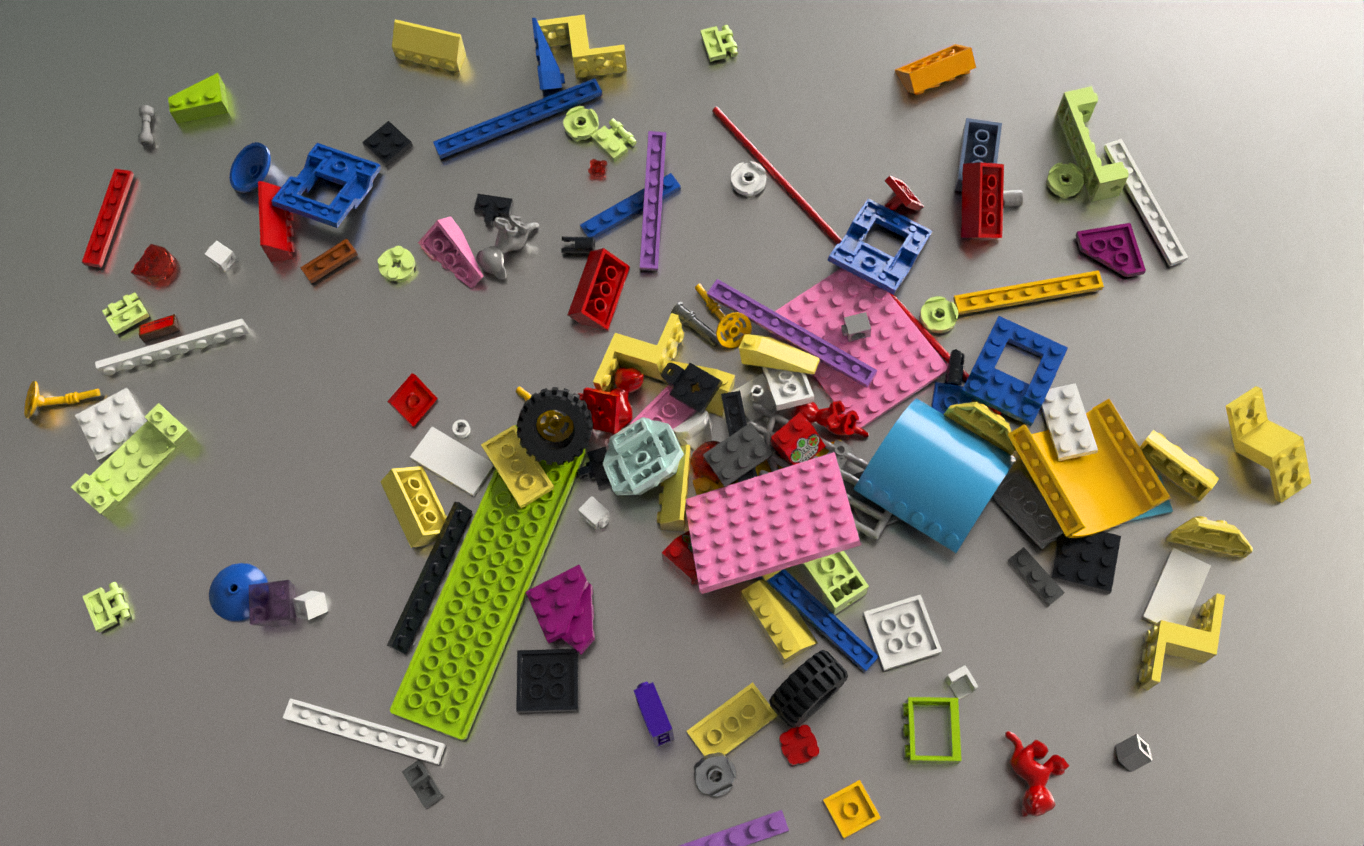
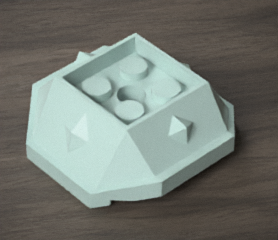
[603,417,684,496]

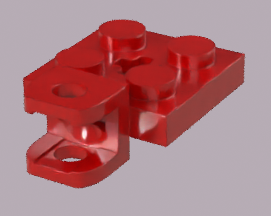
[578,387,621,434]

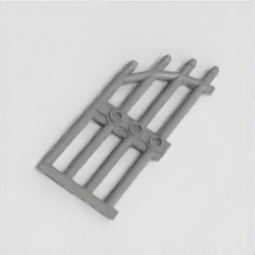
[748,403,892,541]

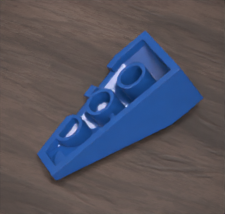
[532,18,565,90]

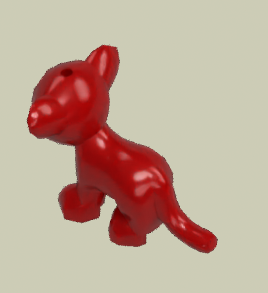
[599,367,644,436]
[792,400,869,438]
[1005,731,1069,817]

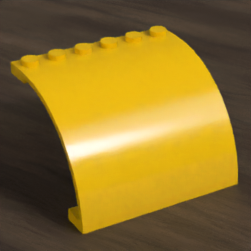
[1007,399,1171,538]

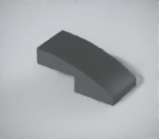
[402,759,444,809]

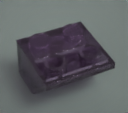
[249,580,297,627]

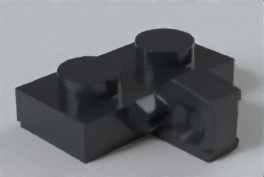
[474,194,513,227]
[577,447,611,489]

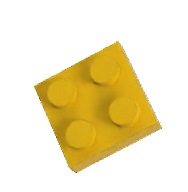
[822,780,881,839]

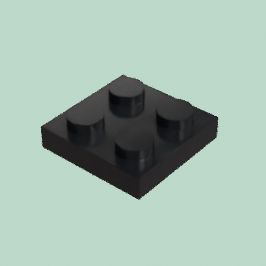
[362,121,413,167]

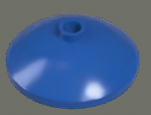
[229,142,271,193]
[209,563,269,622]

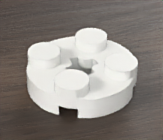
[731,161,766,198]

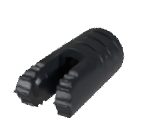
[561,236,595,253]
[944,349,965,386]

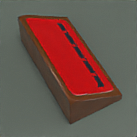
[138,314,180,342]

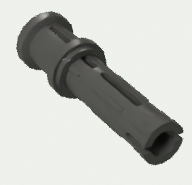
[671,302,720,347]

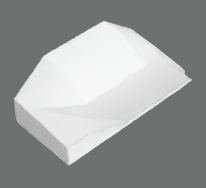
[673,410,713,452]

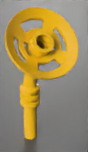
[695,284,752,348]
[24,381,100,418]
[515,387,573,442]

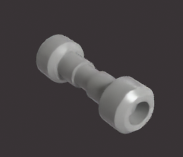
[138,105,154,146]

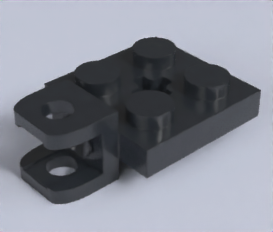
[661,363,723,414]

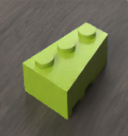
[168,73,229,124]

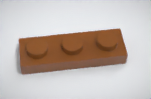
[300,238,358,284]

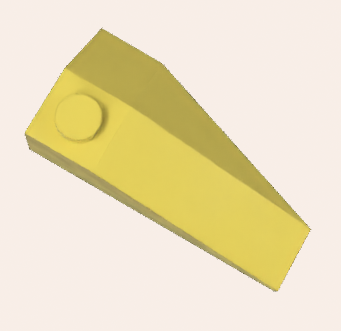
[739,334,820,375]
[662,361,735,417]

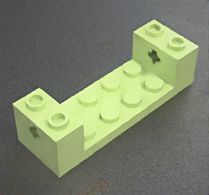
[1056,86,1129,202]
[71,403,191,517]
[802,551,869,615]

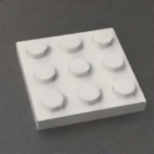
[75,388,146,463]
[863,594,942,671]

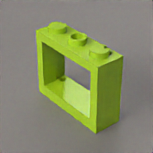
[902,697,962,764]

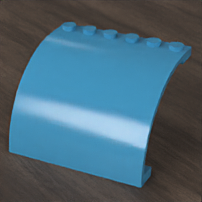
[854,398,1017,553]

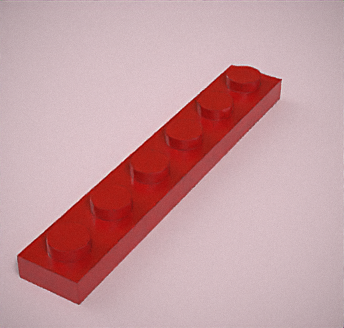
[82,169,134,268]

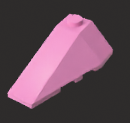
[418,217,484,288]

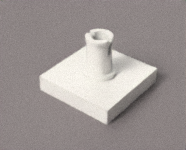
[732,374,775,422]

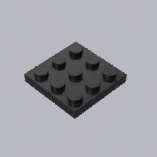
[1050,531,1121,594]
[516,649,579,713]

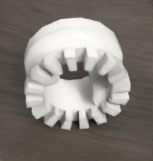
[452,420,471,439]

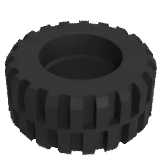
[517,387,593,466]
[769,650,848,728]

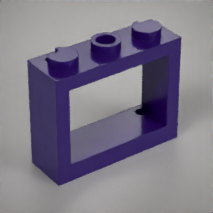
[634,682,674,748]

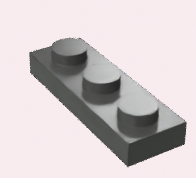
[1008,547,1065,607]

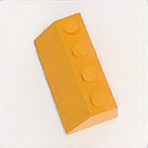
[895,44,976,95]

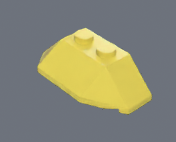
[944,402,1016,455]
[1165,516,1253,558]

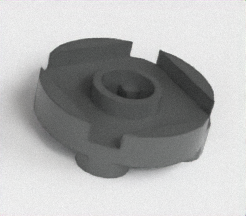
[694,752,736,797]

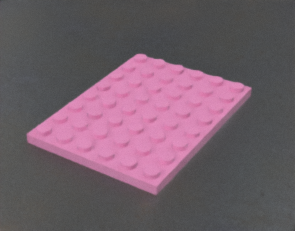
[775,268,948,429]
[685,452,861,594]

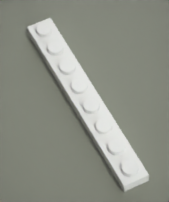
[1104,139,1188,267]
[95,318,249,376]
[283,698,446,765]

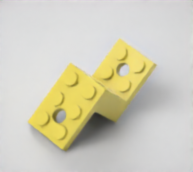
[538,15,627,78]
[593,313,684,392]
[1226,386,1311,503]
[1139,593,1225,690]

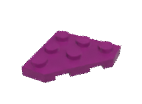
[1075,223,1146,277]
[526,565,589,644]
[561,582,595,655]

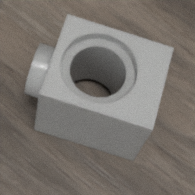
[841,312,871,342]

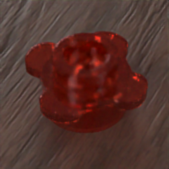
[588,159,607,177]

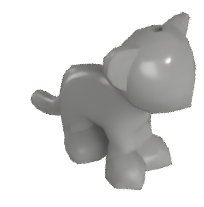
[476,215,539,279]

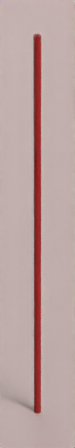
[712,107,1002,415]

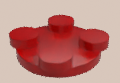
[779,724,819,765]

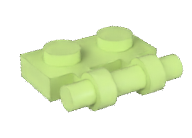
[700,25,738,62]
[591,119,637,162]
[102,292,149,335]
[82,582,130,632]

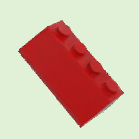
[961,162,1004,238]
[258,181,295,262]
[567,248,630,331]

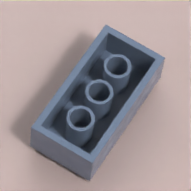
[955,118,1002,192]

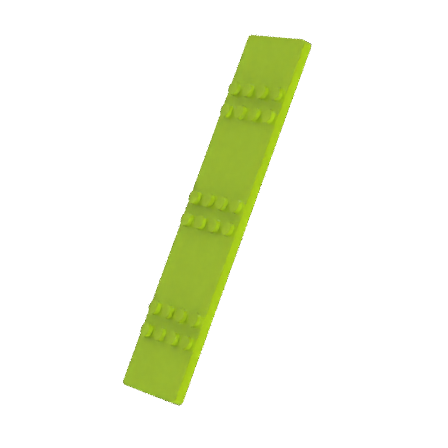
[390,425,586,741]

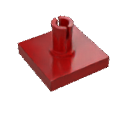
[884,175,924,211]
[387,373,438,427]

